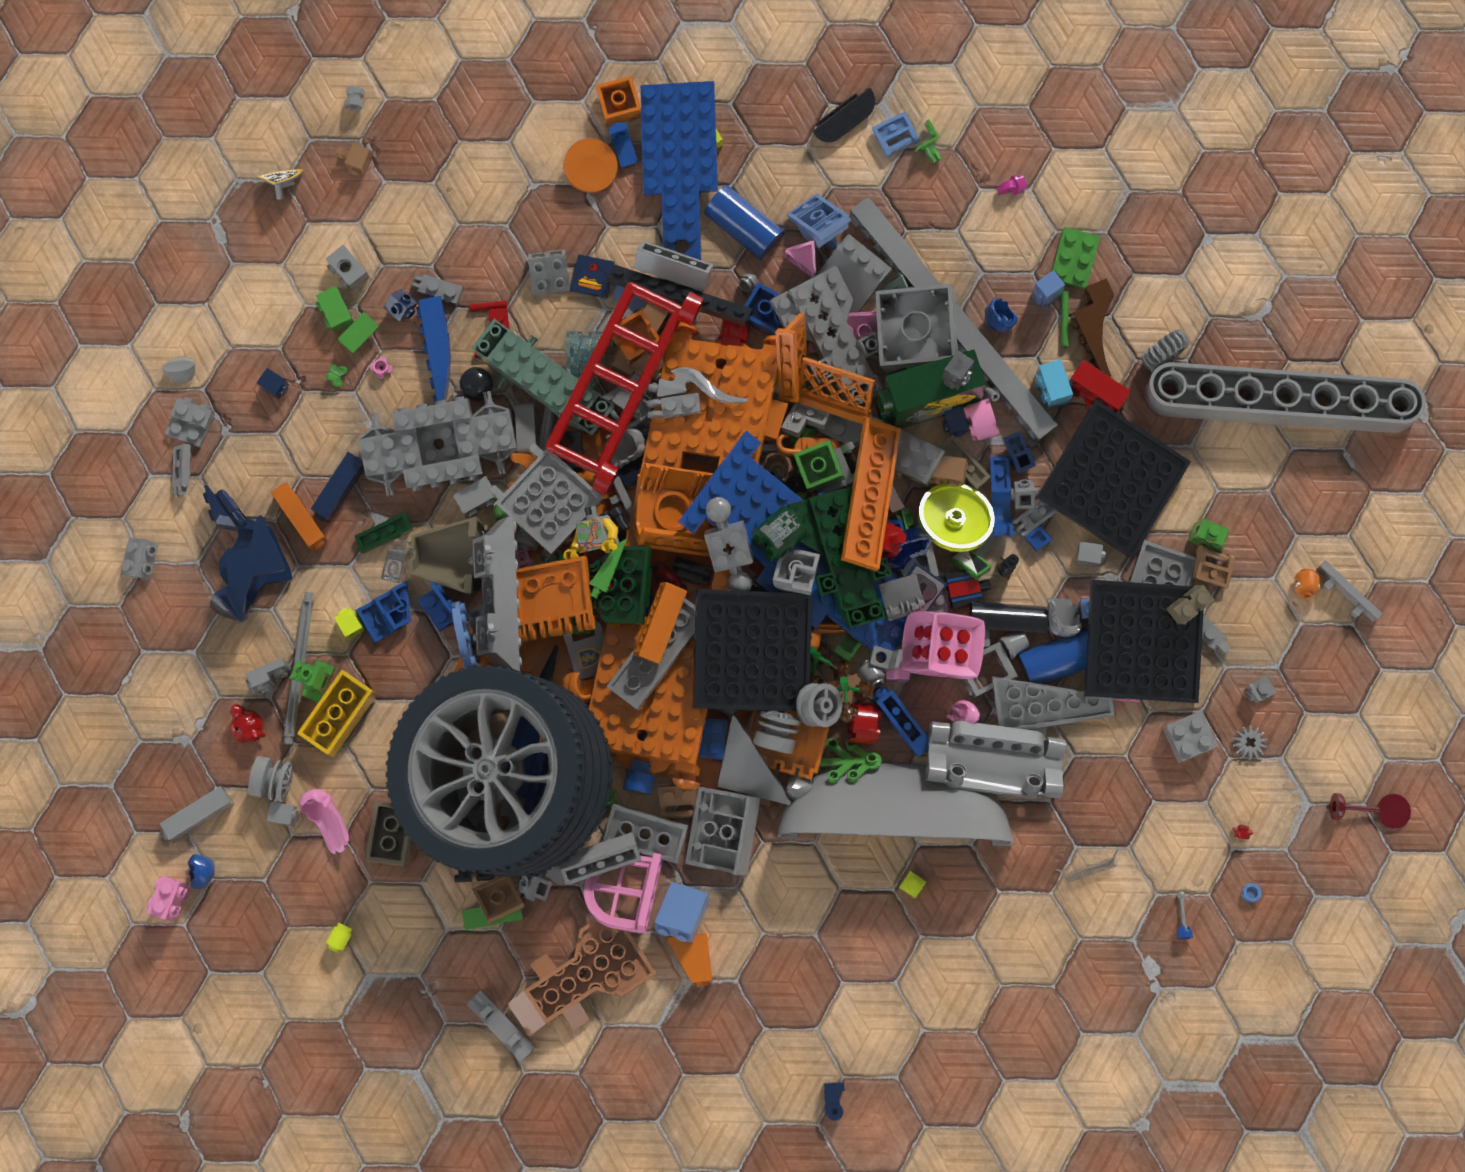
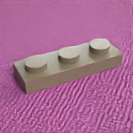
[939,435,991,490]

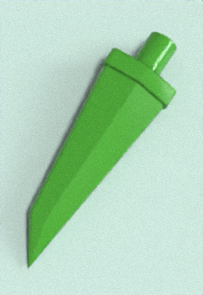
[589,539,627,599]

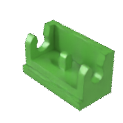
[338,312,379,354]

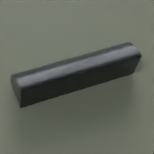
[969,601,1048,633]

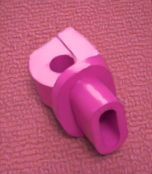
[996,175,1027,195]

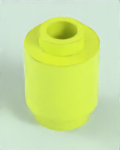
[326,922,352,953]

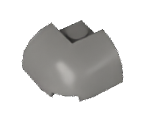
[773,550,820,595]

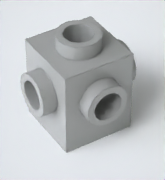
[1011,480,1038,509]
[517,873,552,901]

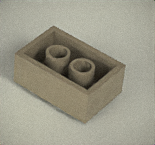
[365,802,411,867]

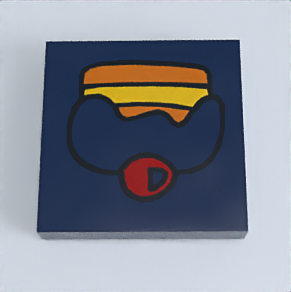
[570,254,615,299]

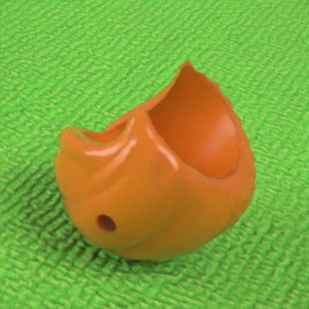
[561,673,595,706]

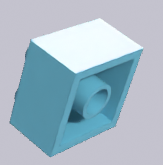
[1033,359,1073,411]

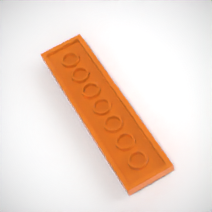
[841,417,901,571]

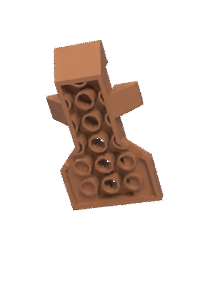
[507,908,656,1037]

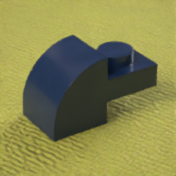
[1002,431,1036,473]

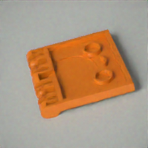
[516,556,595,642]

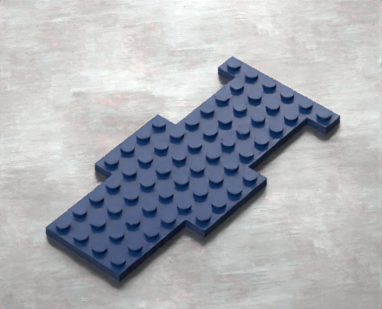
[678,431,907,662]

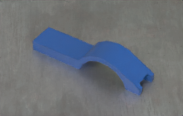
[989,456,1014,538]

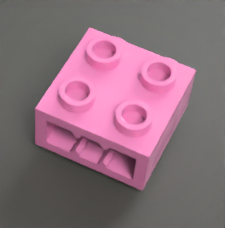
[146,876,189,922]

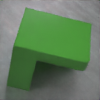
[833,636,862,664]

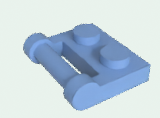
[872,112,920,158]

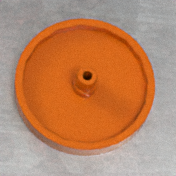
[563,138,617,193]

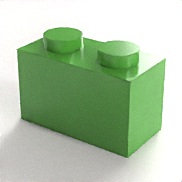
[315,286,354,333]

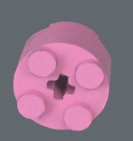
[964,399,999,442]

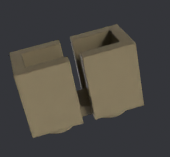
[1166,585,1215,624]

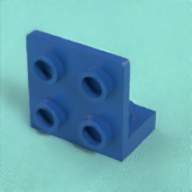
[418,581,453,632]

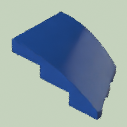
[355,581,411,644]

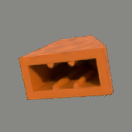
[668,933,712,987]

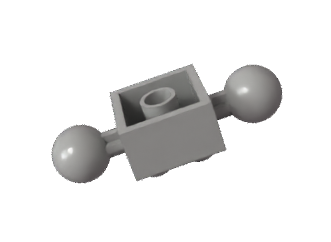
[704,497,754,591]

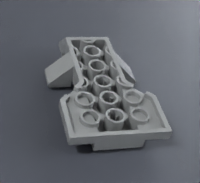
[770,266,883,405]

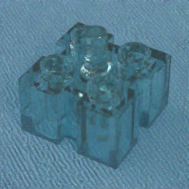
[565,331,606,376]

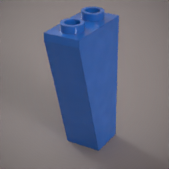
[869,687,929,757]

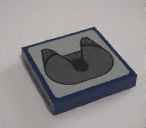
[905,562,947,611]

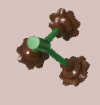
[810,641,850,684]
[824,677,875,722]

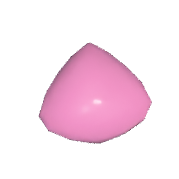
[946,700,980,723]

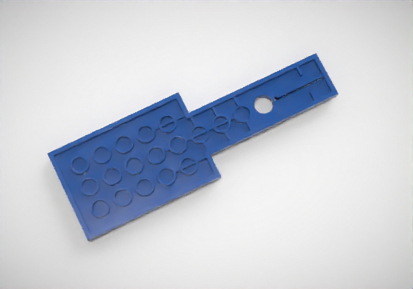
[640,81,718,293]

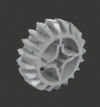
[1141,329,1190,372]

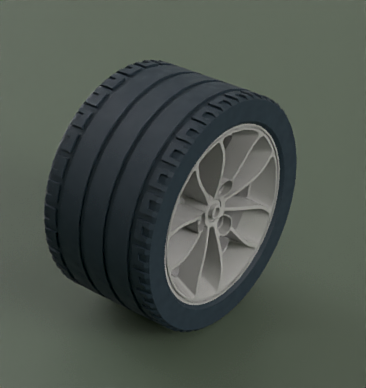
[385,665,613,876]

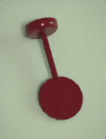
[1329,793,1411,829]

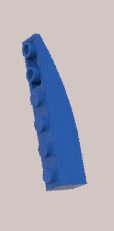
[416,296,451,405]

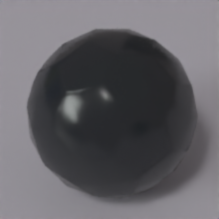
[459,367,493,401]

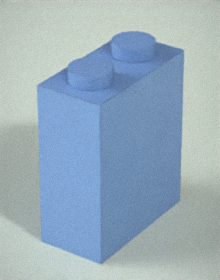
[654,882,709,942]

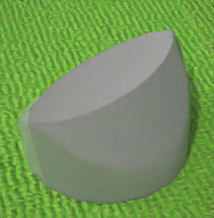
[161,356,196,384]
[787,768,813,800]

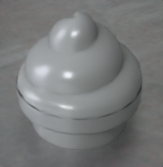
[738,274,757,292]

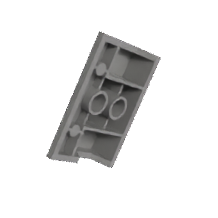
[685,787,761,875]

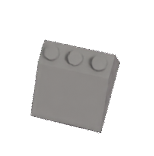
[816,234,892,313]

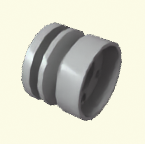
[753,710,801,753]
[248,756,293,803]

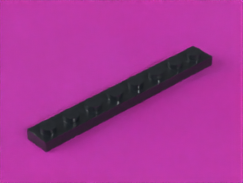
[607,264,752,326]

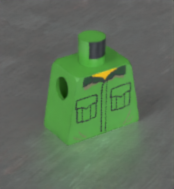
[1187,519,1229,554]

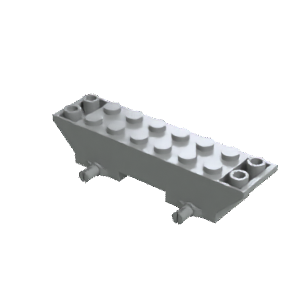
[468,516,522,671]

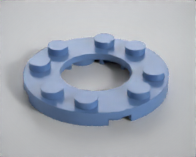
[452,601,480,669]

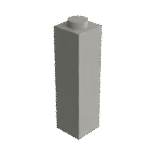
[160,786,234,842]

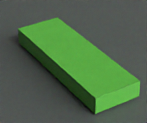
[462,907,524,930]

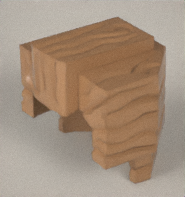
[761,452,794,486]

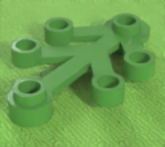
[818,738,882,784]

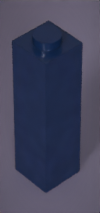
[311,452,364,522]

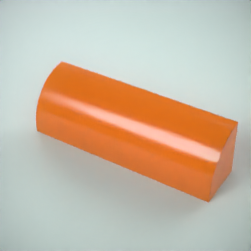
[633,582,687,664]

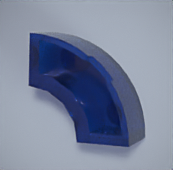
[888,528,933,570]

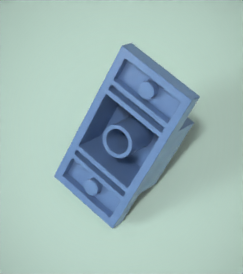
[787,194,851,251]

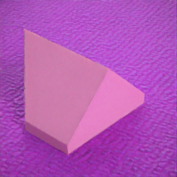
[785,240,816,278]

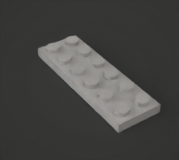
[606,599,695,710]

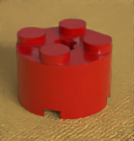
[847,703,881,744]

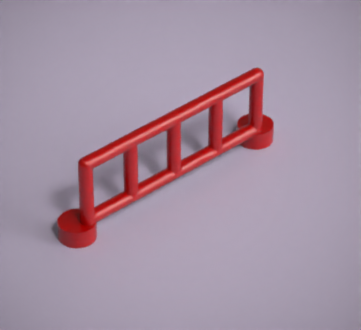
[545,282,704,496]

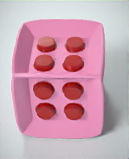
[901,611,985,679]

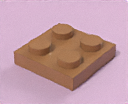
[472,875,524,924]

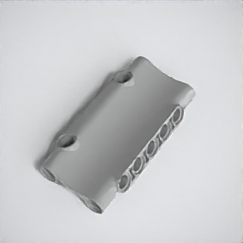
[925,721,1066,799]

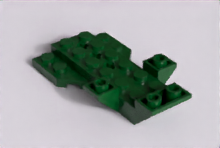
[787,487,892,629]
[528,546,652,625]

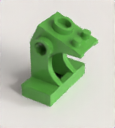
[290,660,336,703]

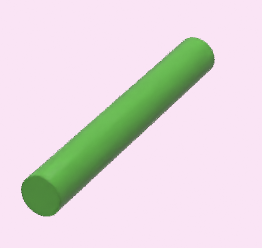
[1061,291,1069,348]

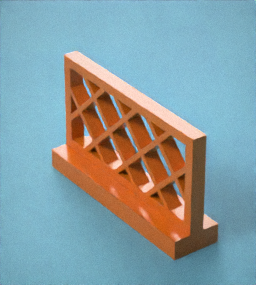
[775,313,808,403]
[797,357,875,424]

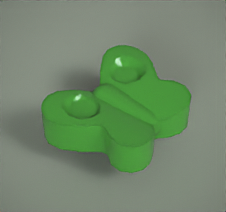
[325,364,348,387]

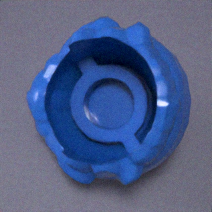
[984,298,1018,332]

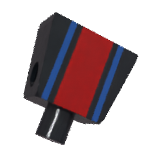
[944,572,991,612]

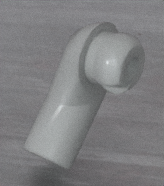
[981,387,1000,402]

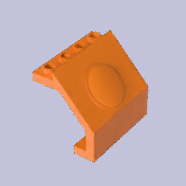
[633,463,713,557]

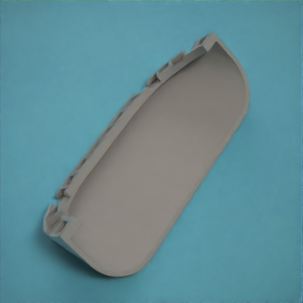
[778,763,1015,846]

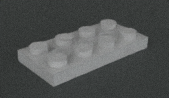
[602,804,689,864]

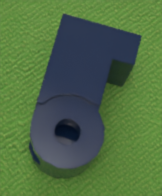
[824,1082,845,1121]

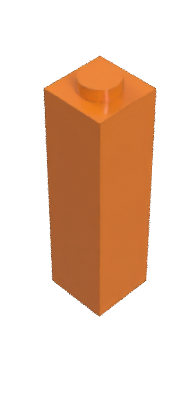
[271,482,327,550]

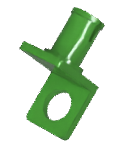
[914,119,942,164]

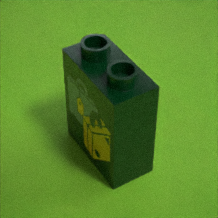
[875,349,987,429]

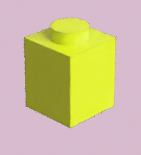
[334,608,365,640]

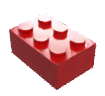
[1069,360,1131,413]

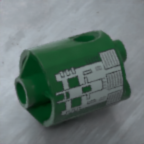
[751,506,807,562]

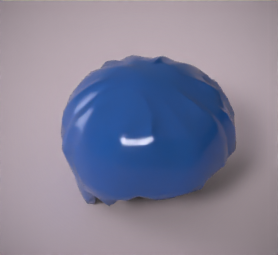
[188,854,215,889]

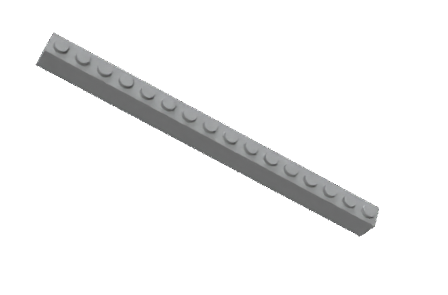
[850,197,1057,443]

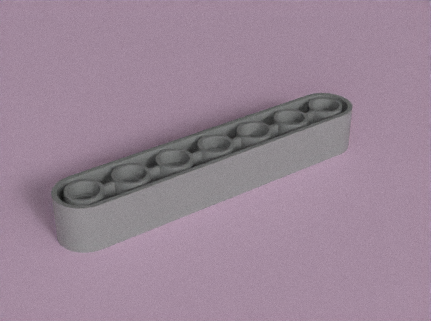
[1144,362,1426,433]

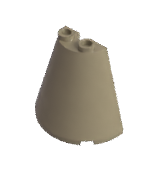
[407,517,485,594]

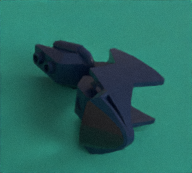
[203,485,293,622]

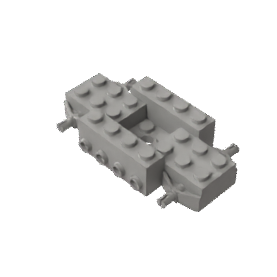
[358,391,517,497]

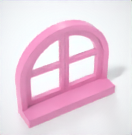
[584,853,662,934]

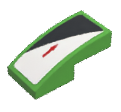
[950,551,991,580]

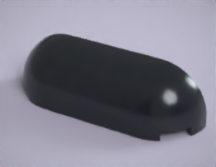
[812,88,875,143]

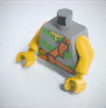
[563,506,619,559]

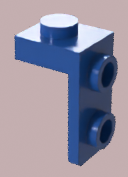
[608,122,638,168]

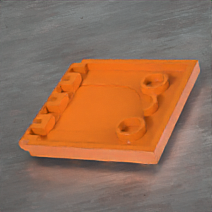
[747,710,830,780]

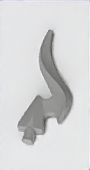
[649,367,748,404]

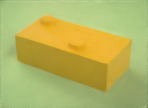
[297,670,378,758]

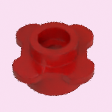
[1232,825,1253,839]

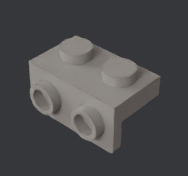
[120,538,158,580]

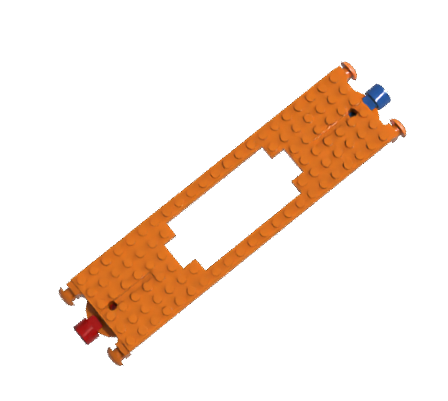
[589,319,778,796]

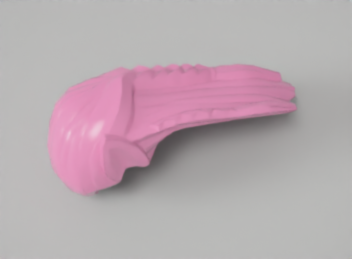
[299,789,349,854]

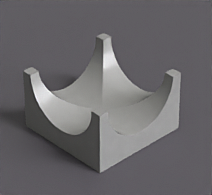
[875,284,959,374]

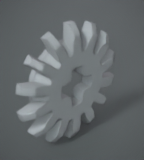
[1233,725,1268,760]

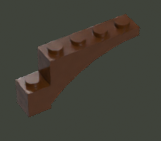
[1070,278,1114,377]

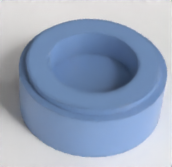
[1241,883,1262,903]

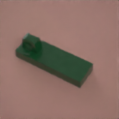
[355,512,414,554]

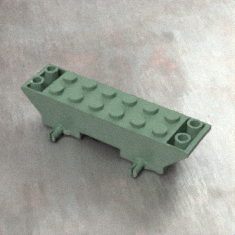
[471,319,615,436]

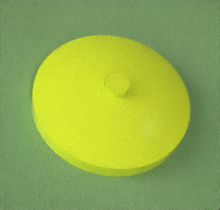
[918,483,994,552]

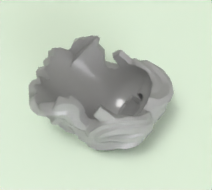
[604,429,645,469]
[1047,596,1082,637]

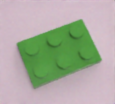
[1052,227,1100,290]

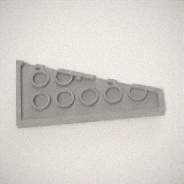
[991,676,1115,730]

